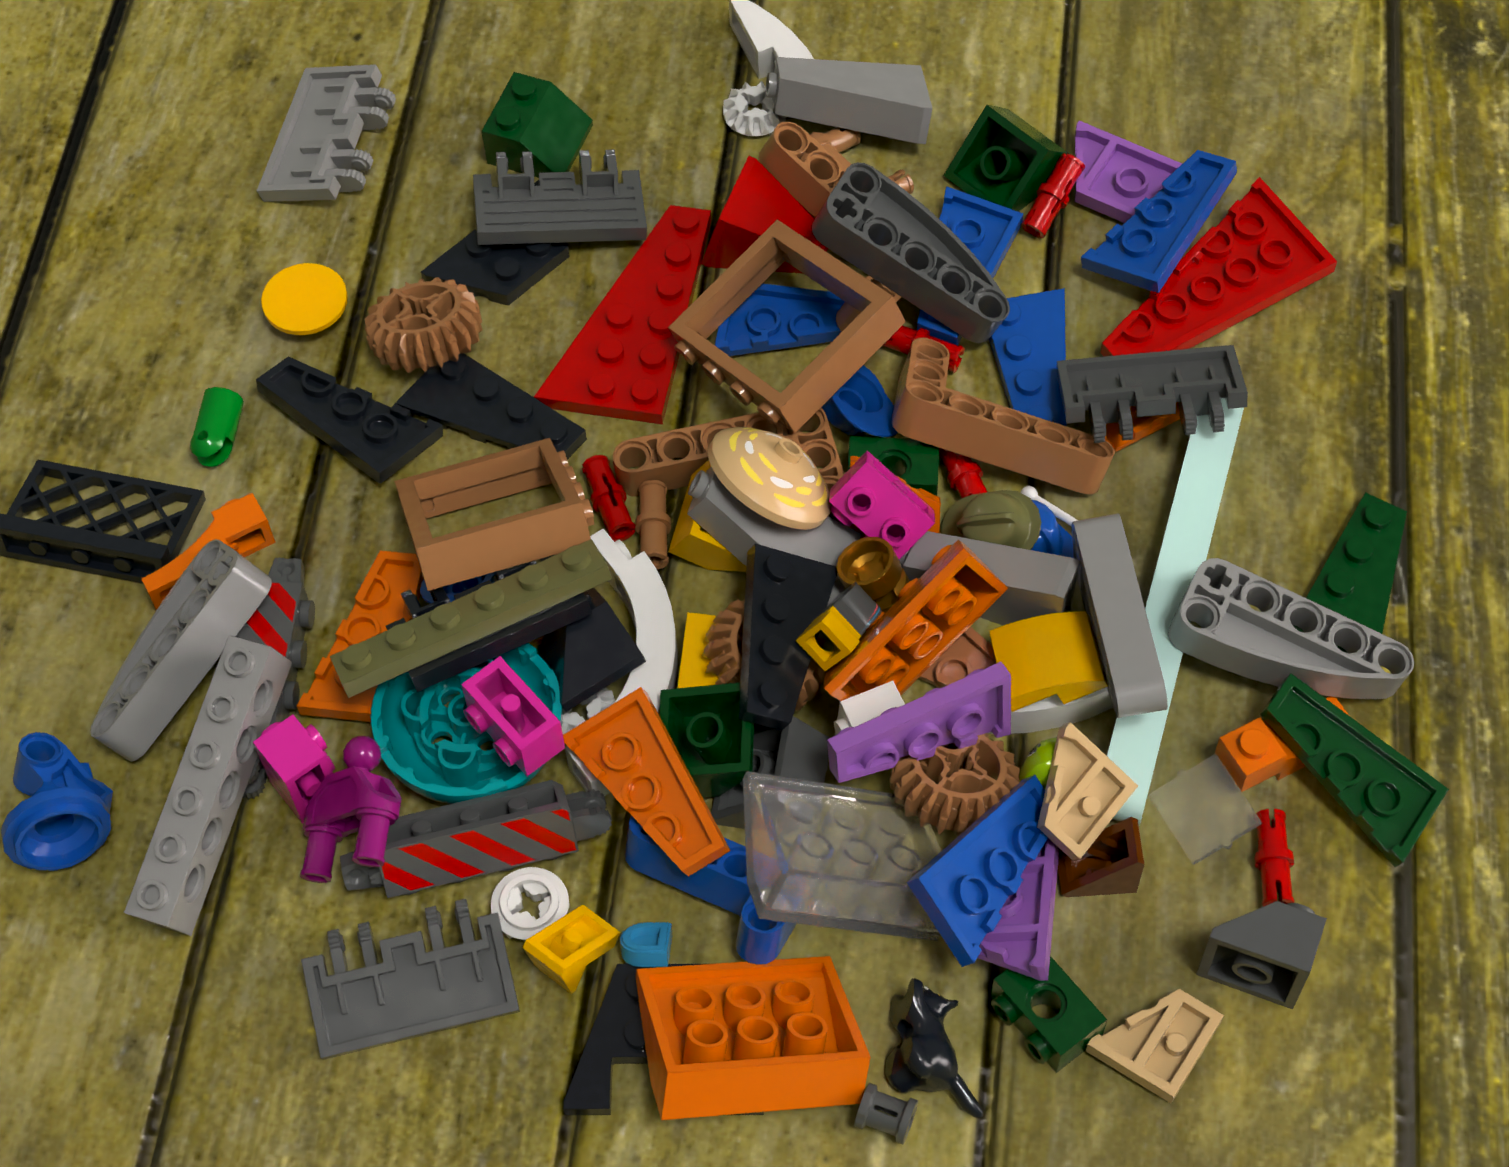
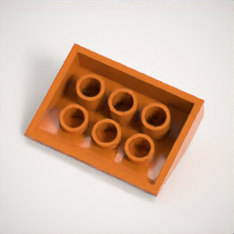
[824,539,1008,701]
[635,956,871,1120]

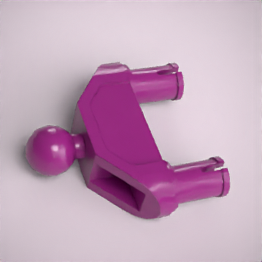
[300,736,402,883]

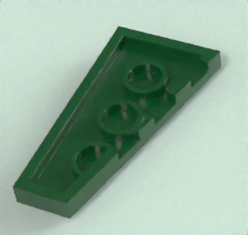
[1293,492,1407,653]
[1260,673,1449,868]

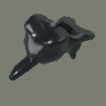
[885,978,983,1118]

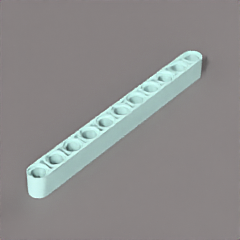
[1107,398,1244,826]

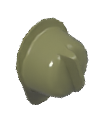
[941,490,1042,550]

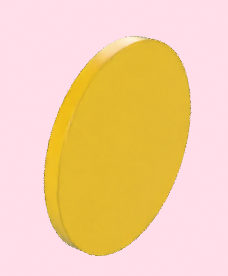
[261,263,348,335]

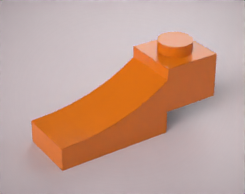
[141,493,276,610]
[1214,696,1349,793]

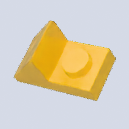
[523,905,621,994]

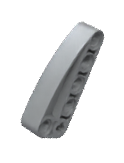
[1072,513,1168,718]
[90,539,272,762]
[1168,558,1414,699]

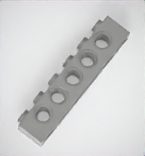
[124,635,292,936]

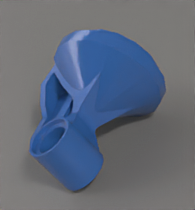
[0,732,113,871]

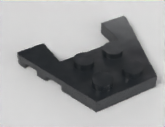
[563,964,764,1115]

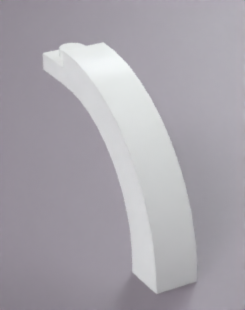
[565,528,678,796]

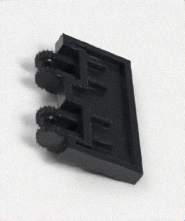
[386,554,593,692]

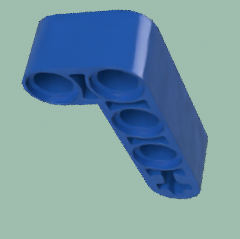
[625,816,806,965]

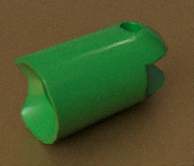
[190,387,244,467]

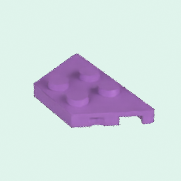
[1075,121,1182,223]
[978,838,1059,981]

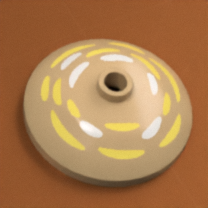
[708,427,831,530]

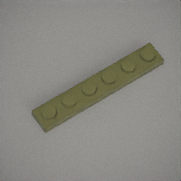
[330,539,612,698]

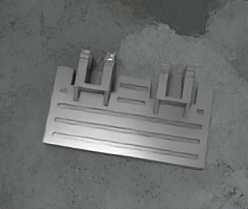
[257,64,396,202]

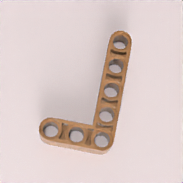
[758,122,904,331]
[892,338,1115,494]
[613,408,844,524]

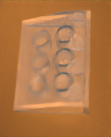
[743,771,942,941]

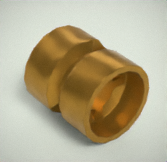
[836,537,910,612]

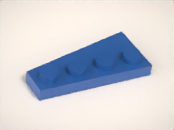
[1081,150,1237,293]

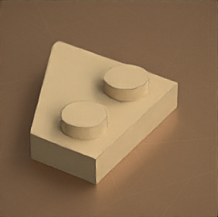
[1086,989,1224,1103]

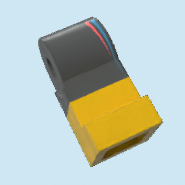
[796,582,882,671]

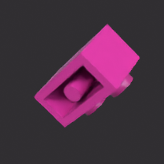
[829,451,935,560]
[461,656,565,776]
[253,714,336,824]

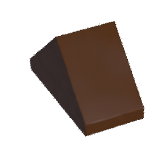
[1058,817,1145,897]

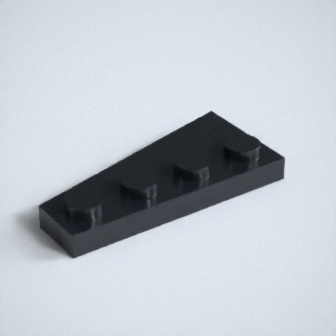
[395,353,587,460]

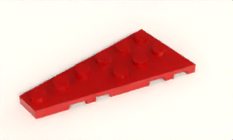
[1100,177,1337,357]
[534,205,712,425]

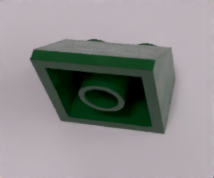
[481,72,593,178]
[943,105,1069,212]
[660,682,754,798]

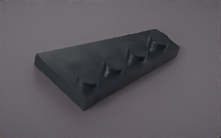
[256,356,443,484]
[738,543,838,730]

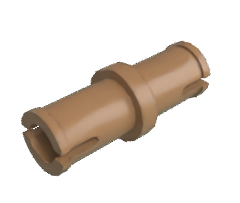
[635,480,671,570]

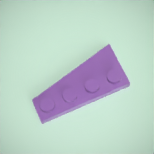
[827,661,1011,783]

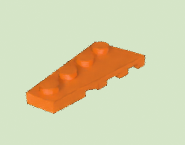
[563,687,731,877]

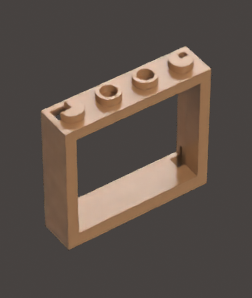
[668,220,906,434]
[394,438,595,591]

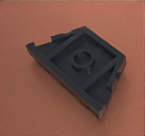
[421,180,570,306]

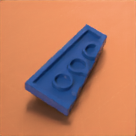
[917,186,1024,346]
[989,288,1067,426]
[906,775,1048,967]

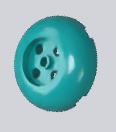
[371,643,563,804]

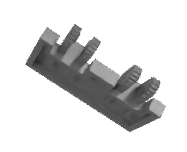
[473,149,647,245]
[1057,345,1248,443]
[301,899,520,1060]

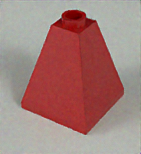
[701,156,828,274]

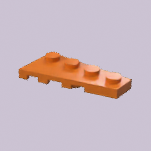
[296,550,424,722]

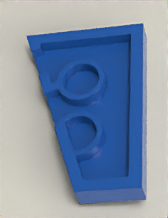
[715,283,845,356]

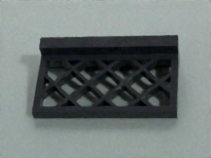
[0,459,206,583]

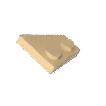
[1037,722,1138,860]

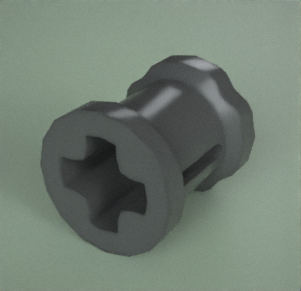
[854,1083,918,1145]

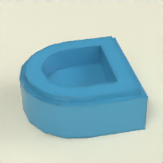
[620,922,673,967]

